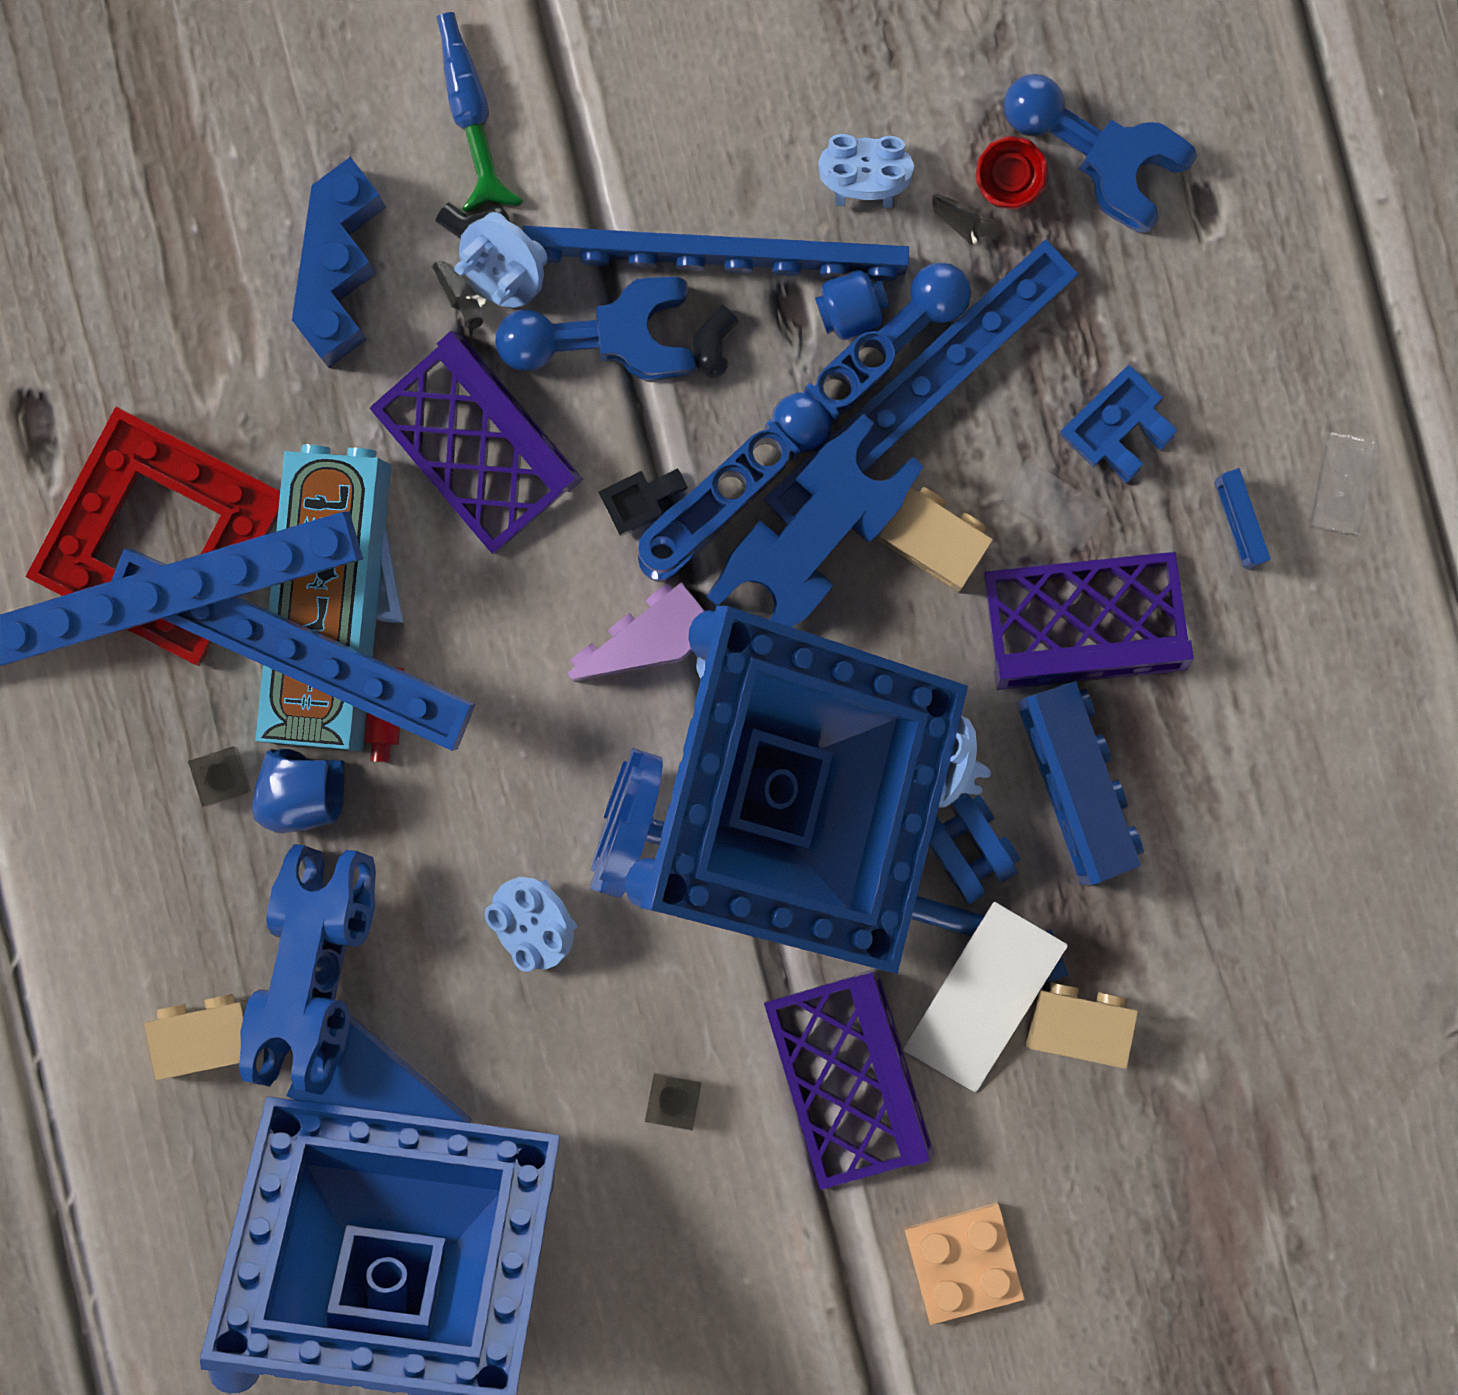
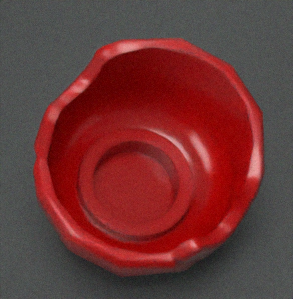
[976,136,1049,210]

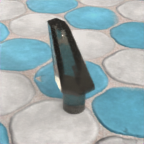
[932,193,1003,245]
[432,261,486,329]

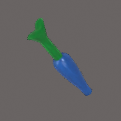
[436,12,524,212]

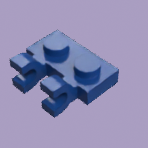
[1059,364,1178,484]

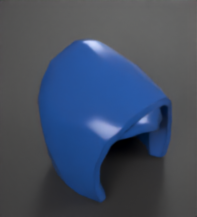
[252,749,345,834]

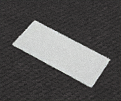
[903,902,1068,1092]

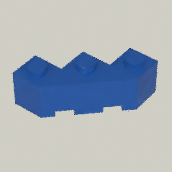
[292,156,386,368]

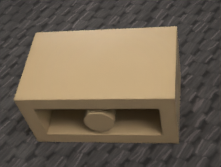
[877,487,993,593]
[1025,982,1138,1069]
[144,994,260,1081]

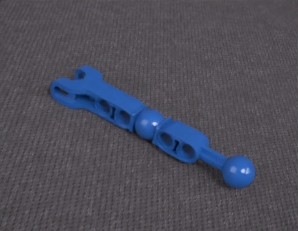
[638,262,971,582]

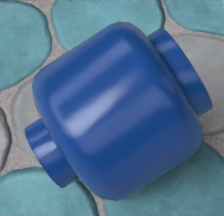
[815,270,889,340]

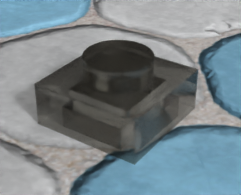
[188,746,252,808]
[645,1072,702,1131]

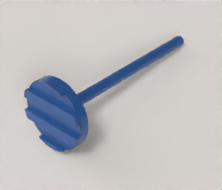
[590,748,985,937]

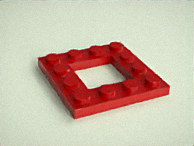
[25,406,280,667]

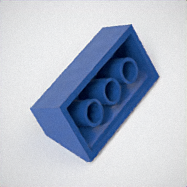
[1016,681,1144,885]

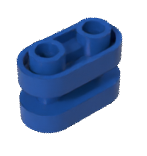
[929,793,1021,905]

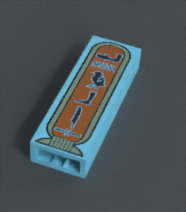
[255,444,391,752]

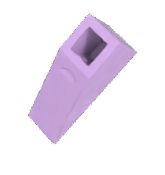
[567,583,705,682]

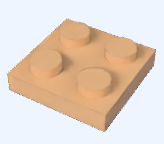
[904,1202,1024,1325]

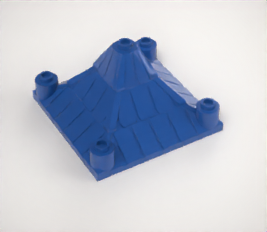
[625,605,968,974]
[200,1096,560,1395]

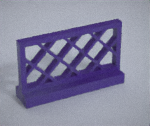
[369,331,584,554]
[984,552,1194,690]
[764,969,934,1190]

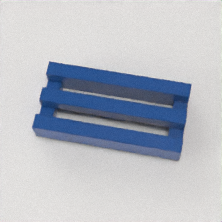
[1214,468,1271,569]

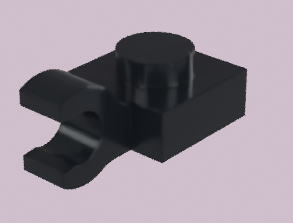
[598,468,689,537]

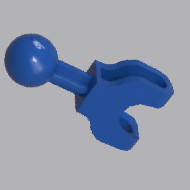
[1003,74,1197,233]
[495,277,696,381]

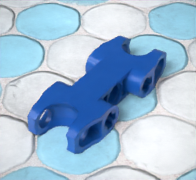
[706,414,924,627]
[239,844,376,1095]

